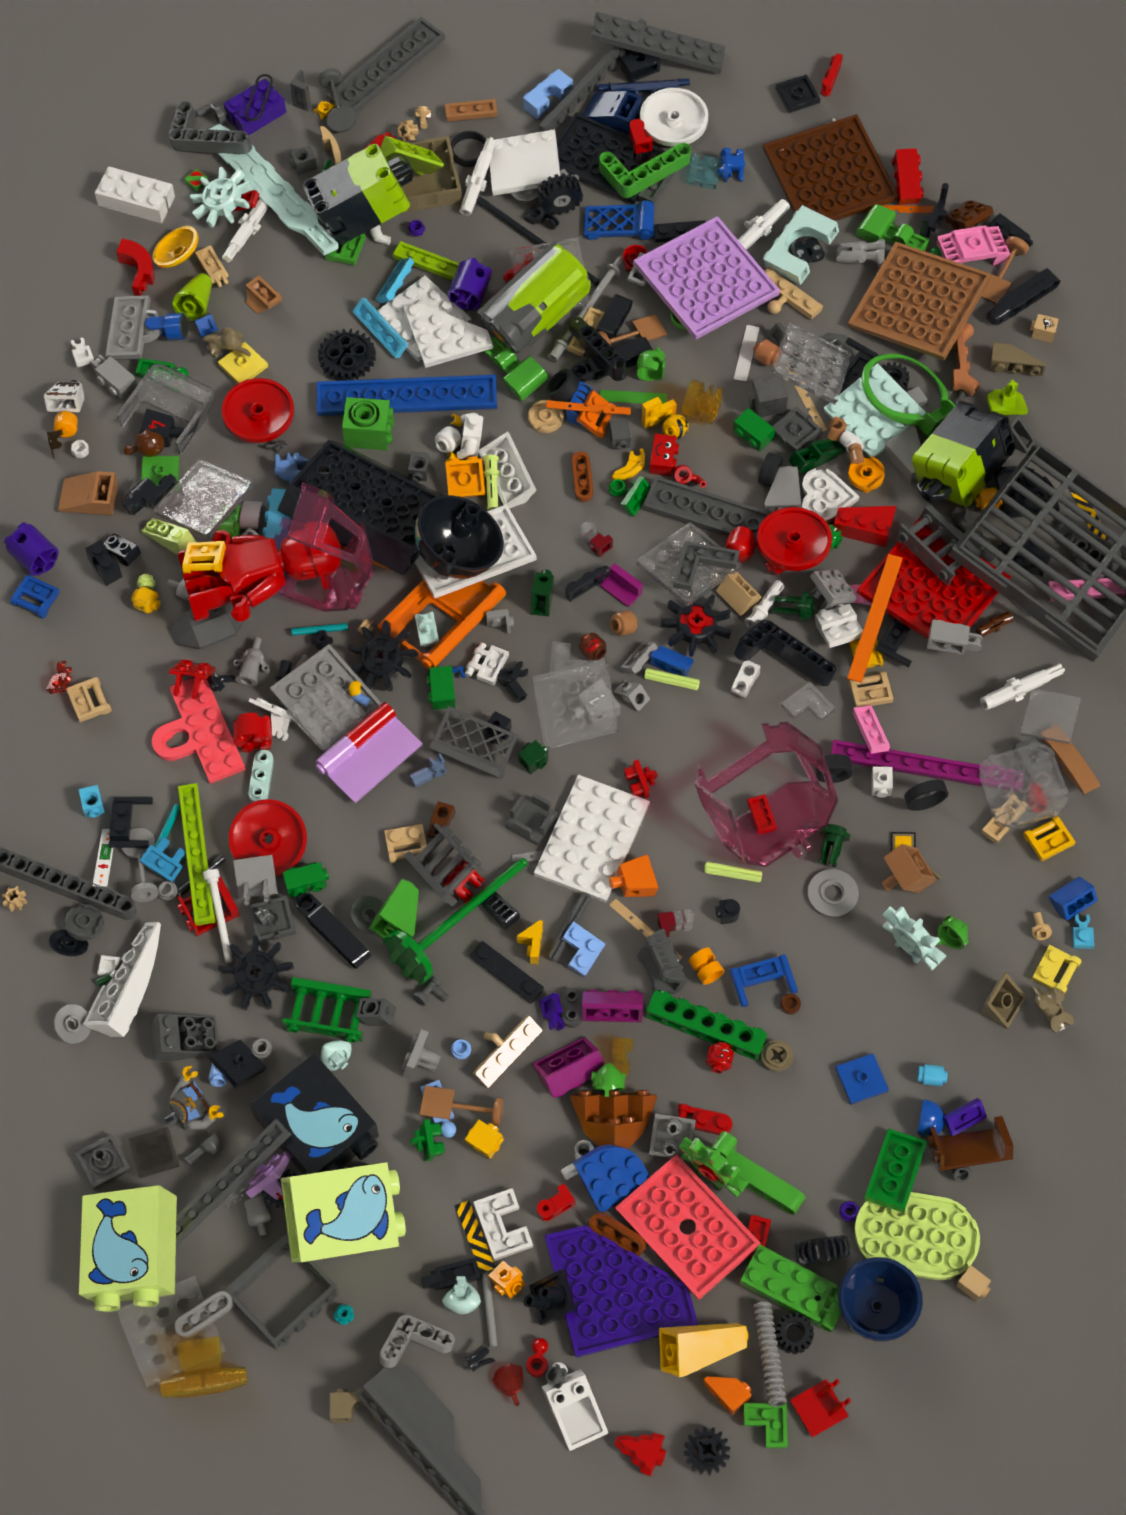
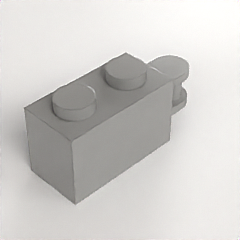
[90,354,137,400]
[927,620,983,655]

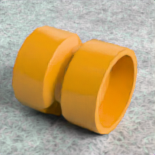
[688,947,725,985]

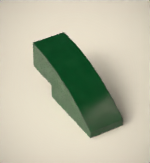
[789,439,846,474]

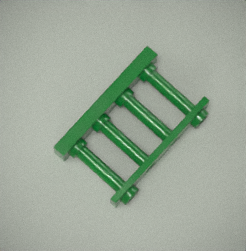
[282,977,372,1043]

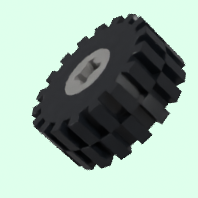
[537,173,583,215]

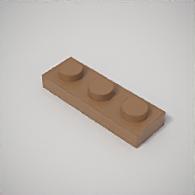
[445,99,497,122]

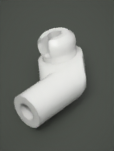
[370,225,391,245]

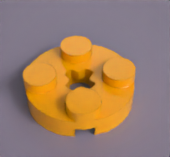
[848,456,885,493]

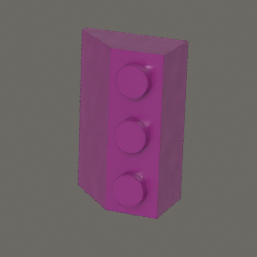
[582,990,643,1023]
[532,1036,605,1098]

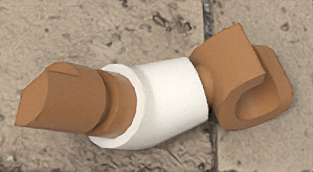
[827,417,864,464]

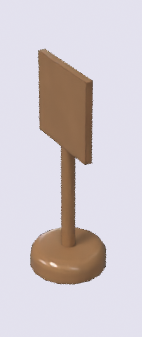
[981,236,1029,304]
[598,314,667,345]
[419,1086,504,1127]

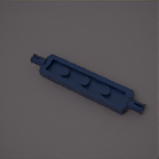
[598,78,690,94]

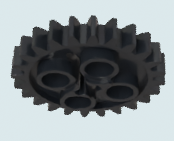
[318,329,376,381]

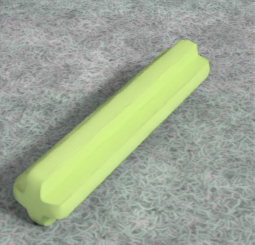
[644,668,700,690]
[704,862,762,882]

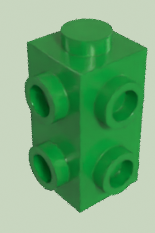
[283,862,329,897]

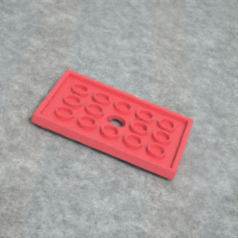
[615,1154,761,1300]

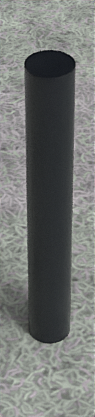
[177,854,225,896]

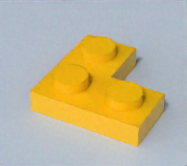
[641,397,677,429]

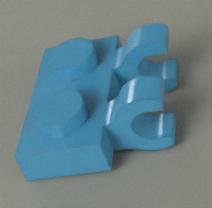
[139,837,186,882]

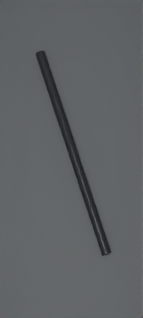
[476,197,600,286]

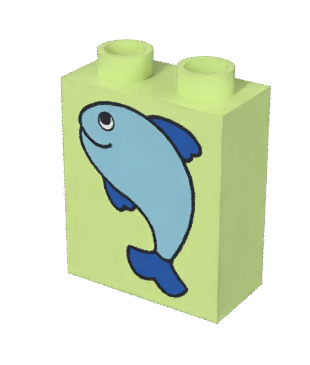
[281,1162,406,1262]
[79,1185,177,1312]

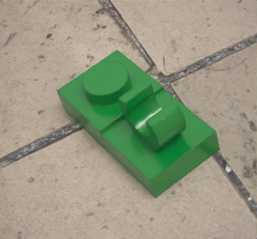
[621,476,651,516]

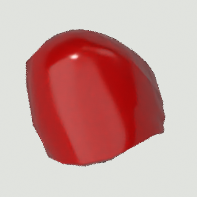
[725,526,757,563]

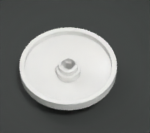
[640,88,708,147]

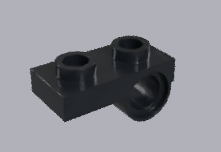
[104,533,141,567]

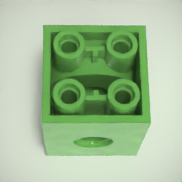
[342,397,395,451]

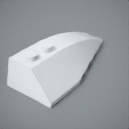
[83,922,161,1037]

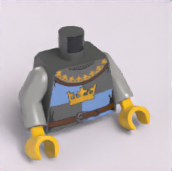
[163,1066,224,1130]

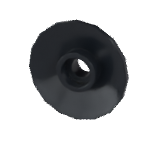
[49,930,89,956]

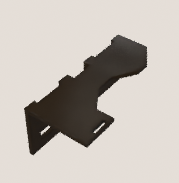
[47,430,63,459]

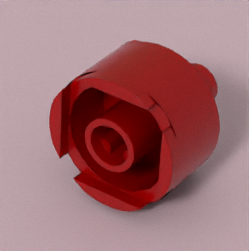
[234,713,272,753]

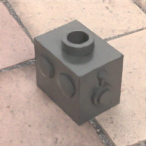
[356,998,396,1026]

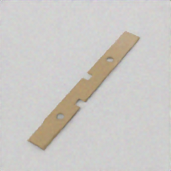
[785,366,827,432]
[610,899,683,961]

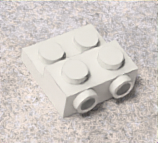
[815,604,863,648]

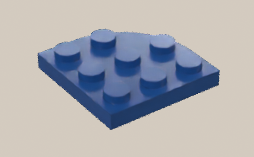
[573,1144,650,1212]

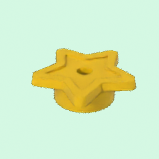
[314,101,335,120]

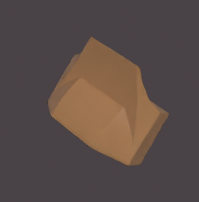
[245,275,282,314]

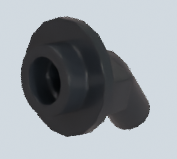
[208,674,235,692]

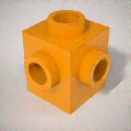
[488,1261,526,1299]

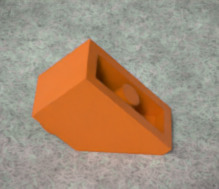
[703,1377,752,1416]

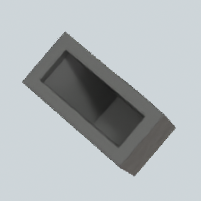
[1005,414,1037,453]

